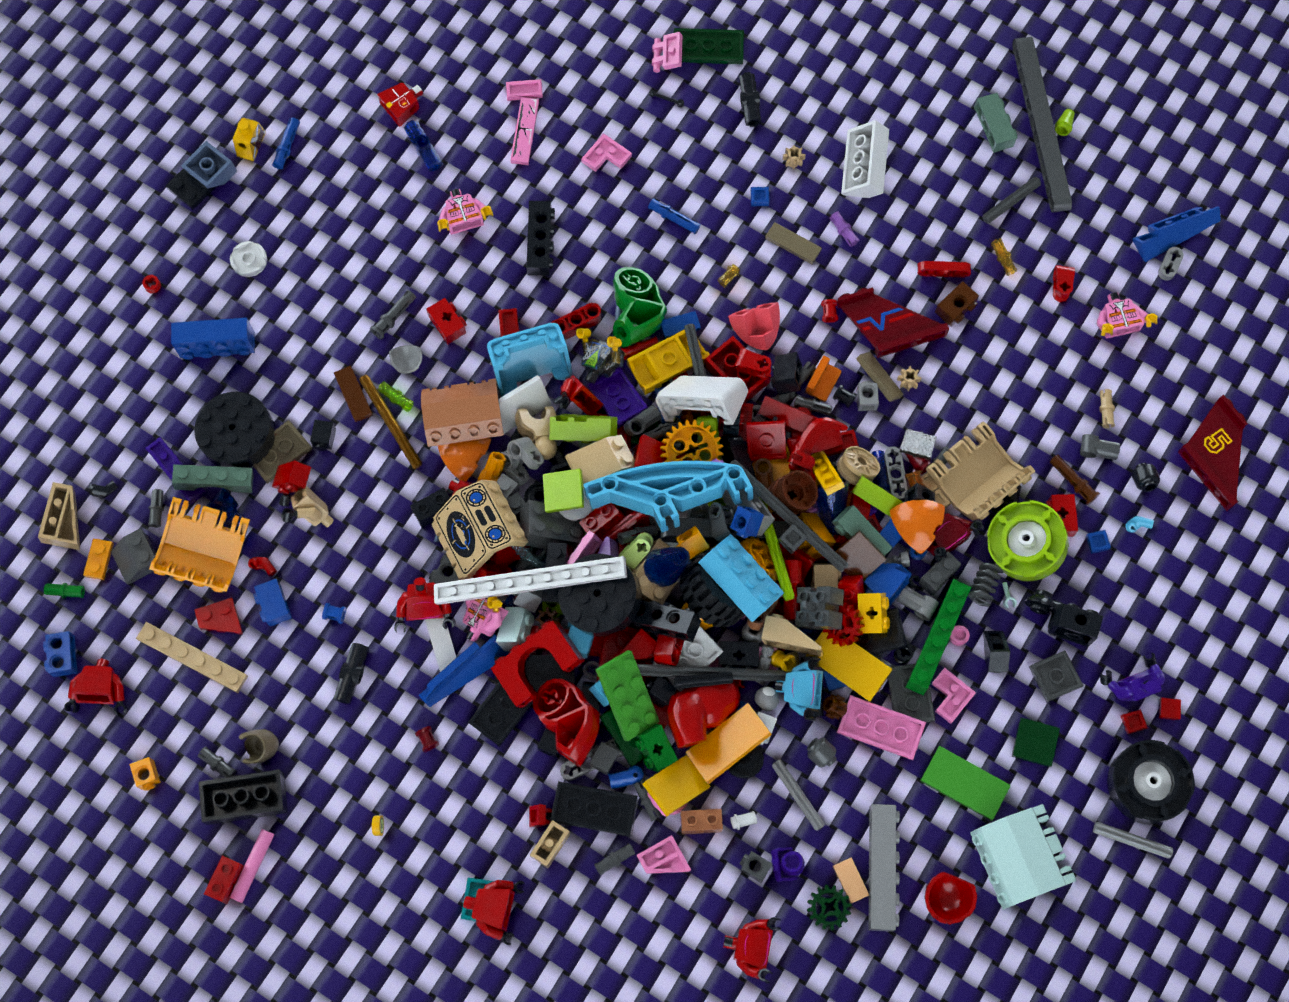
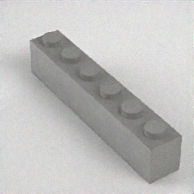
[868,804,900,931]

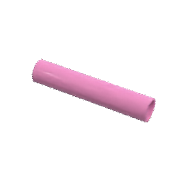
[229,829,275,903]

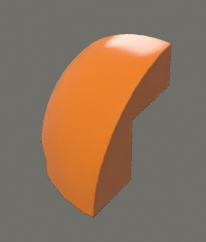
[438,438,491,481]
[890,500,945,554]

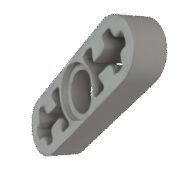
[883,447,908,501]

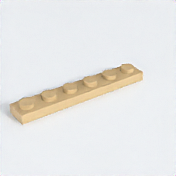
[136,622,248,693]

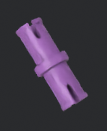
[829,211,859,247]

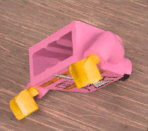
[437,189,494,235]
[1096,292,1158,339]
[463,597,509,642]

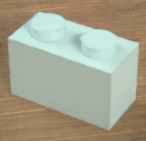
[496,607,534,651]

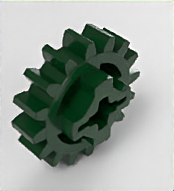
[807,885,852,931]

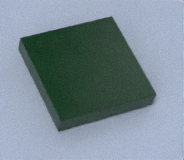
[1011,717,1060,767]

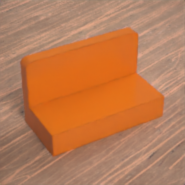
[805,355,842,402]

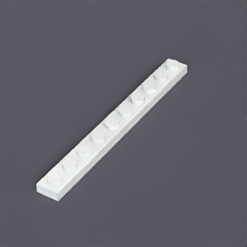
[434,556,627,605]

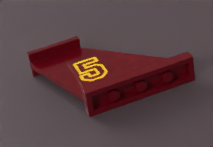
[1178,394,1248,511]

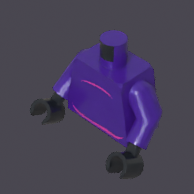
[1100,653,1165,701]

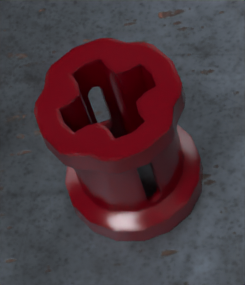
[415,726,439,752]

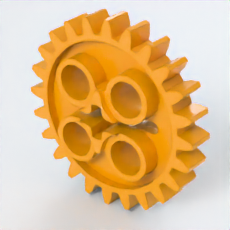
[660,420,723,462]

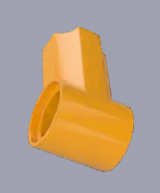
[477,452,507,482]

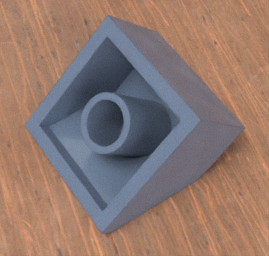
[181,141,237,188]

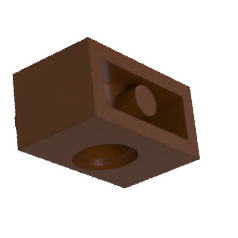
[935,281,979,327]

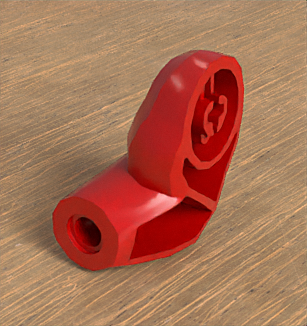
[533,678,599,767]
[666,681,741,749]

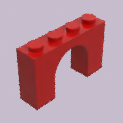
[491,620,585,708]

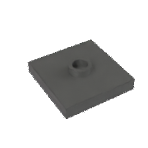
[1029,651,1083,702]

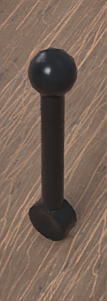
[649,90,684,107]

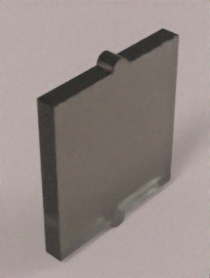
[899,428,937,460]

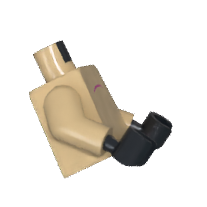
[279,486,334,528]

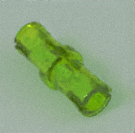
[377,381,414,412]

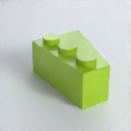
[549,414,617,443]

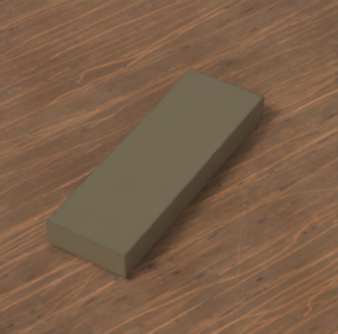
[765,222,822,265]
[856,352,904,402]

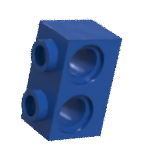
[43,631,77,677]

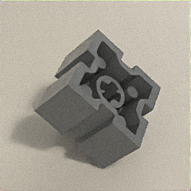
[795,586,844,630]

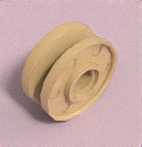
[837,446,880,486]

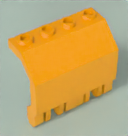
[149,497,250,593]

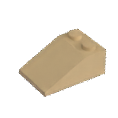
[565,435,635,488]
[761,614,823,657]

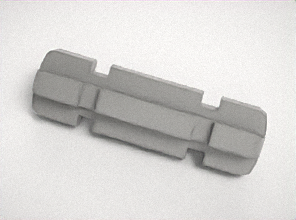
[756,645,774,684]

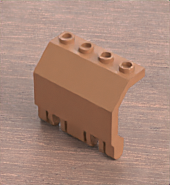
[421,378,504,447]

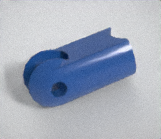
[608,766,644,789]

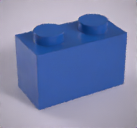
[253,579,292,627]

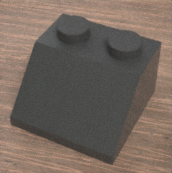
[111,528,156,585]

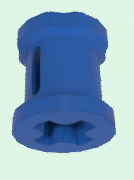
[322,603,347,624]

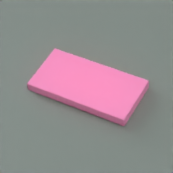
[837,695,926,761]

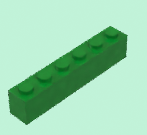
[905,579,971,695]

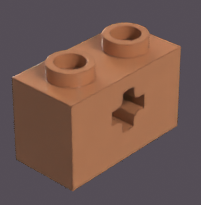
[680,809,723,835]

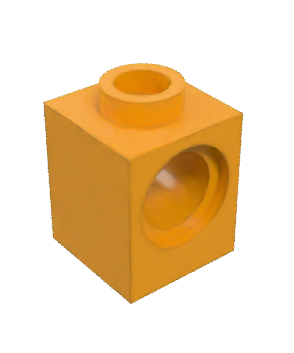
[676,526,709,560]
[129,757,161,791]

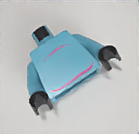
[775,658,823,721]

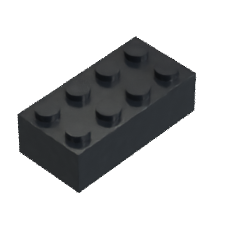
[199,769,288,825]

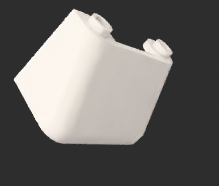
[655,376,748,425]

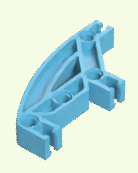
[583,461,754,533]

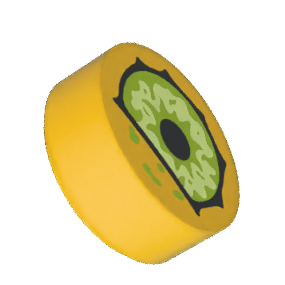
[372,815,384,836]

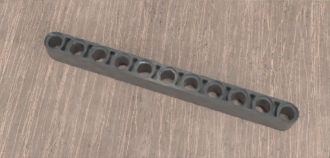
[1013,37,1072,213]

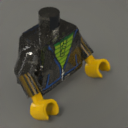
[576,328,626,384]

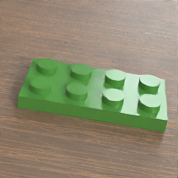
[595,650,659,741]

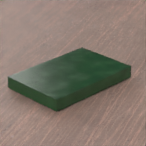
[599,708,656,767]

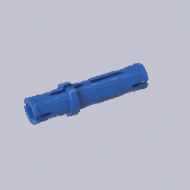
[272,117,300,169]
[648,198,701,234]

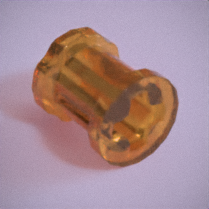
[904,470,926,488]

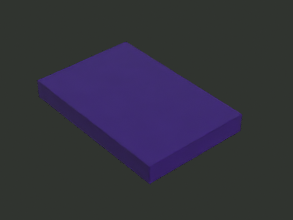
[588,367,648,429]

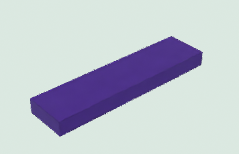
[145,437,206,505]

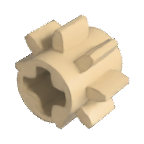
[782,145,806,169]
[897,366,922,391]

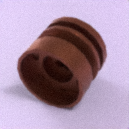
[768,470,818,517]

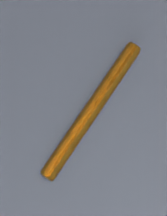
[359,375,422,469]

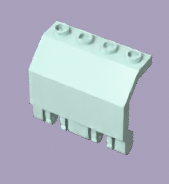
[970,804,1077,910]

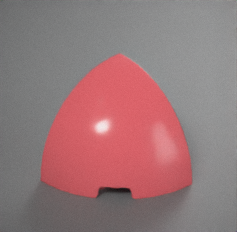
[728,302,780,350]

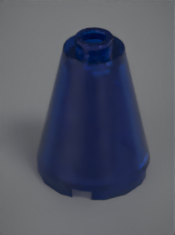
[815,480,849,534]
[644,547,690,587]

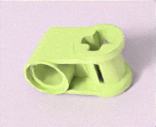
[618,532,654,570]

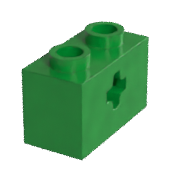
[635,724,678,772]

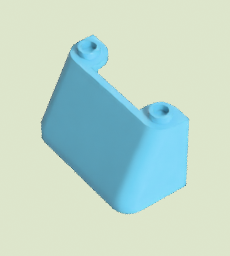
[487,323,573,397]

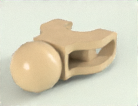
[515,406,557,460]

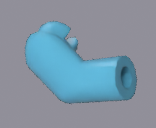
[1126,516,1154,533]

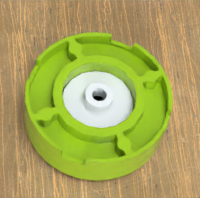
[987,500,1069,581]

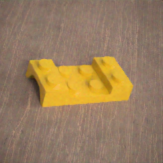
[627,329,710,395]

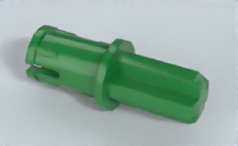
[44,583,85,598]

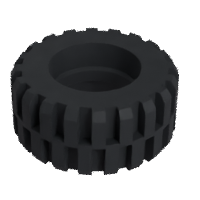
[680,550,745,627]

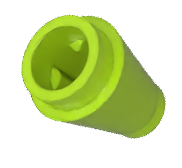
[1055,109,1075,136]

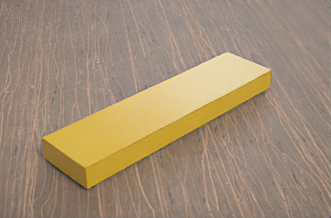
[811,451,845,496]

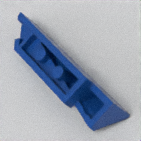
[1132,207,1221,262]
[419,635,509,707]

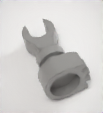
[883,551,910,567]

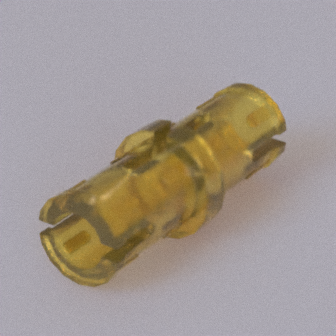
[991,238,1017,276]

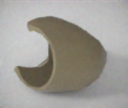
[239,729,279,764]

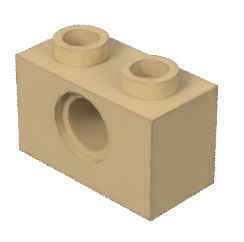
[530,820,570,868]

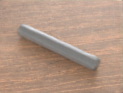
[772,760,825,831]
[1093,822,1173,858]

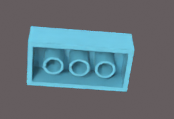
[698,534,784,622]

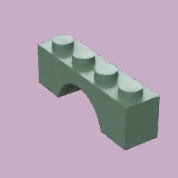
[172,464,254,493]

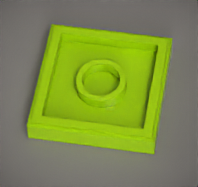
[543,468,584,513]

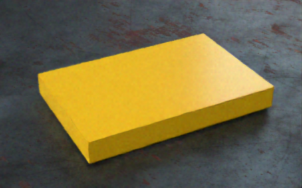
[642,755,711,817]

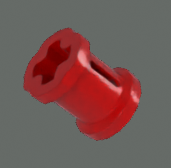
[821,299,839,323]

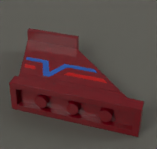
[837,287,949,358]

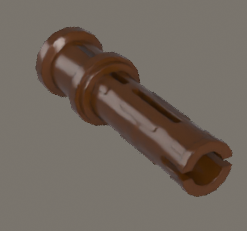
[1049,454,1100,505]

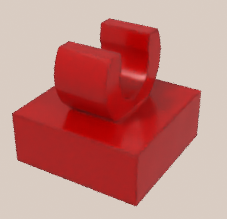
[529,804,552,828]

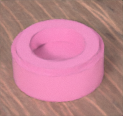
[949,625,970,646]

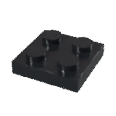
[166,169,217,210]

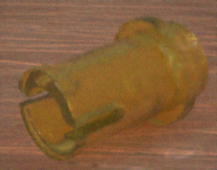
[717,264,740,288]

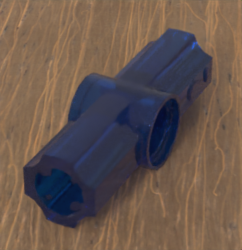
[404,120,443,172]

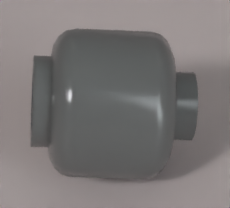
[806,738,837,768]

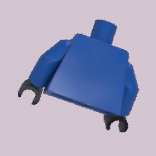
[864,563,920,613]

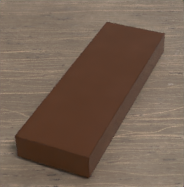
[334,365,373,423]

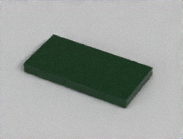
[674,28,744,64]

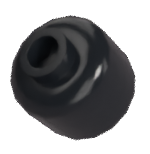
[1132,463,1160,492]

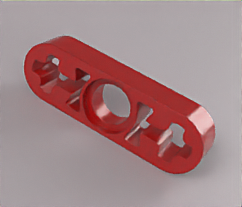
[917,261,971,278]

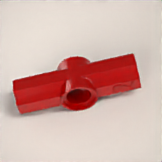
[780,560,805,621]

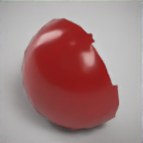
[924,872,977,925]

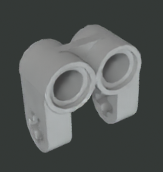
[501,437,544,487]

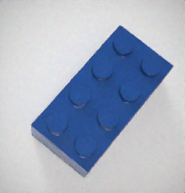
[171,318,255,359]

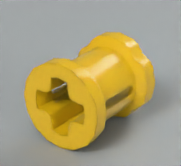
[770,650,796,672]

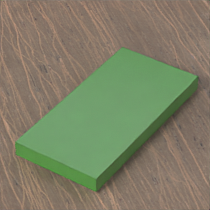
[920,746,1011,821]

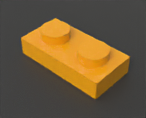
[83,538,114,580]

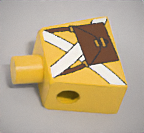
[233,118,266,161]

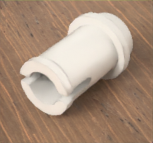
[730,811,757,830]

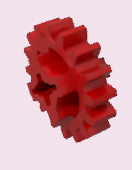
[823,603,865,647]

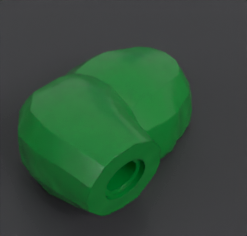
[613,267,667,347]

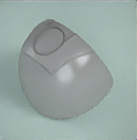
[389,345,422,374]

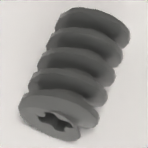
[968,563,1004,607]

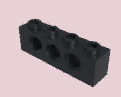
[526,201,555,276]
[628,599,701,642]

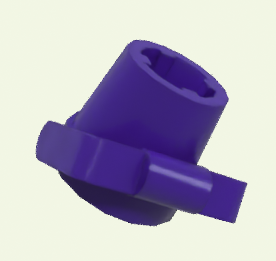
[771,847,805,882]

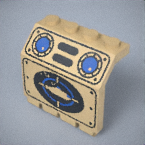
[431,480,528,580]

